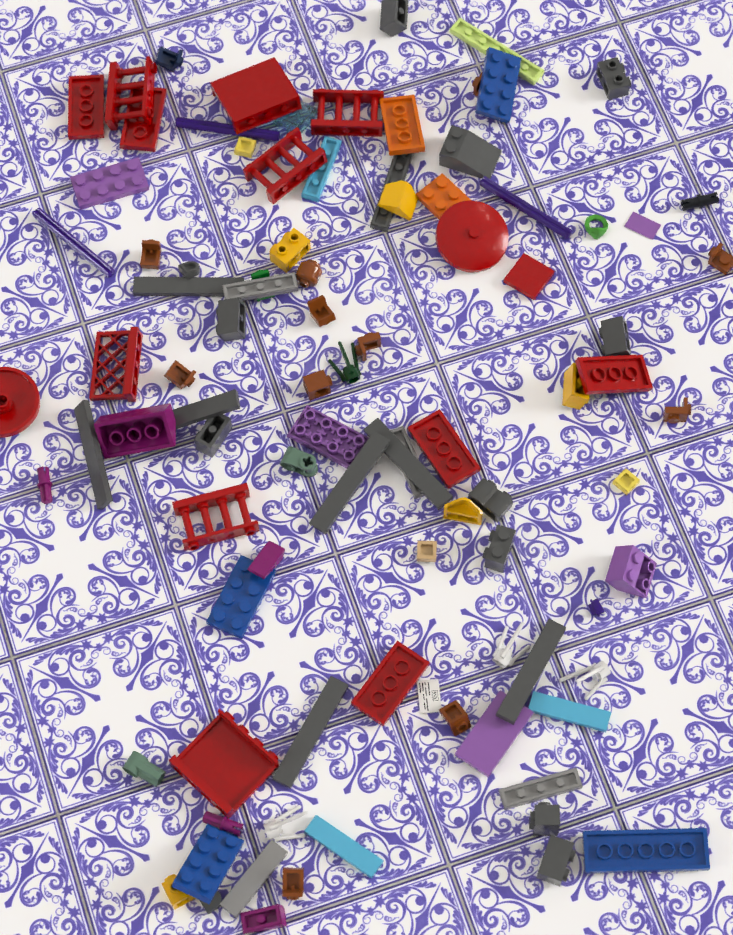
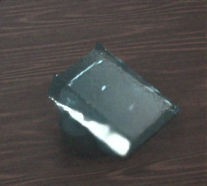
[272,100,318,133]

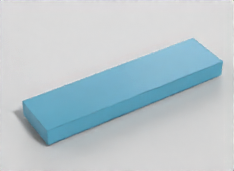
[301,136,342,202]
[529,691,611,732]
[304,815,384,879]

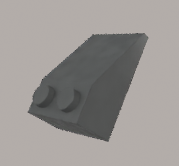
[439,125,502,179]

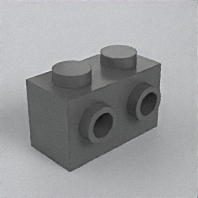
[380,0,409,37]
[596,57,631,101]
[216,297,246,342]
[599,316,631,356]
[194,414,232,458]
[482,524,516,573]
[529,802,560,836]
[537,835,576,886]

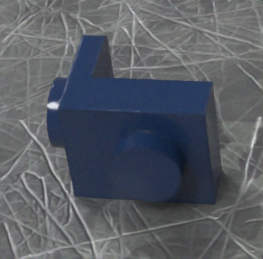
[154,46,184,72]

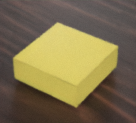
[234,136,257,158]
[613,468,640,495]

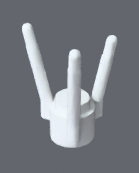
[492,622,530,668]
[559,661,611,700]
[264,805,308,842]

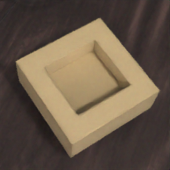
[417,540,437,562]

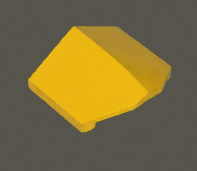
[377,180,418,221]
[443,497,483,525]

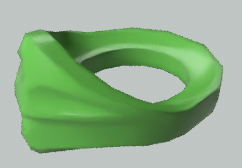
[584,214,609,240]

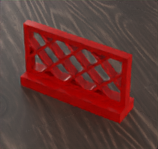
[89,327,143,402]

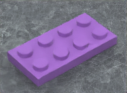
[70,157,149,210]

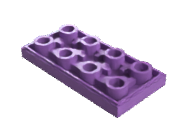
[287,405,369,469]
[455,690,534,778]

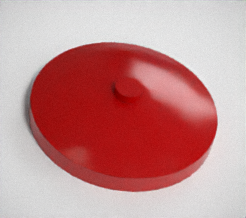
[435,200,509,273]
[0,367,40,438]

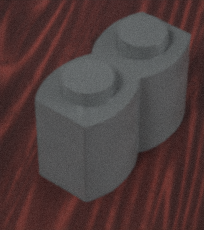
[468,478,513,523]

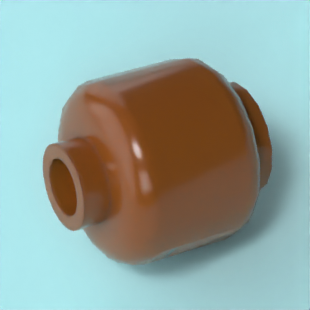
[296,259,322,288]

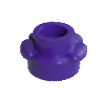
[588,598,604,617]

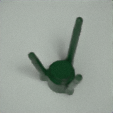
[328,341,362,384]

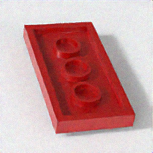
[68,74,105,140]
[119,87,167,152]
[575,355,653,395]
[408,409,481,489]
[351,641,430,727]

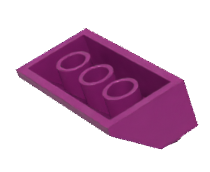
[94,403,176,459]

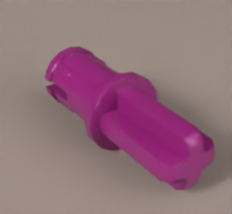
[37,466,53,504]
[202,811,244,836]

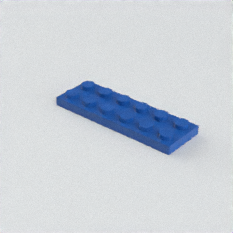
[582,828,710,874]

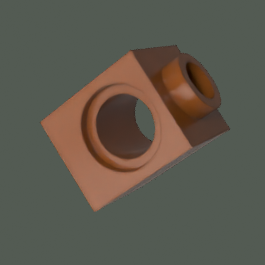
[302,369,333,401]

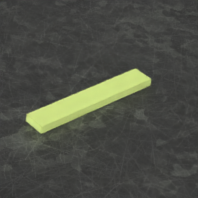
[449,18,545,85]

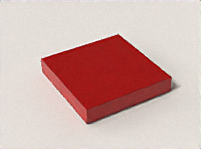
[503,253,555,300]

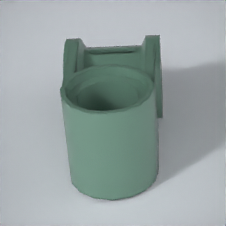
[280,446,318,477]

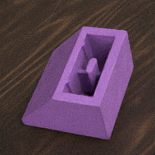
[605,545,657,598]

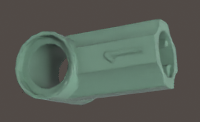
[122,751,166,787]

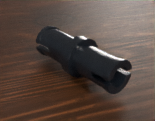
[680,192,719,211]

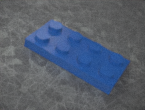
[475,47,521,124]
[206,555,276,639]
[172,823,245,905]

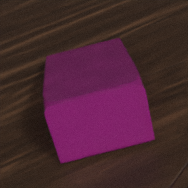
[248,541,285,579]
[240,904,287,934]

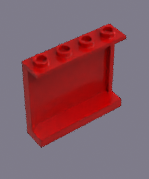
[210,57,302,134]
[169,709,279,819]

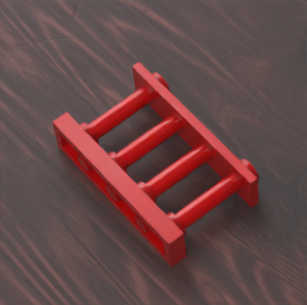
[104,56,157,131]
[311,88,384,137]
[243,127,328,204]
[172,483,260,551]

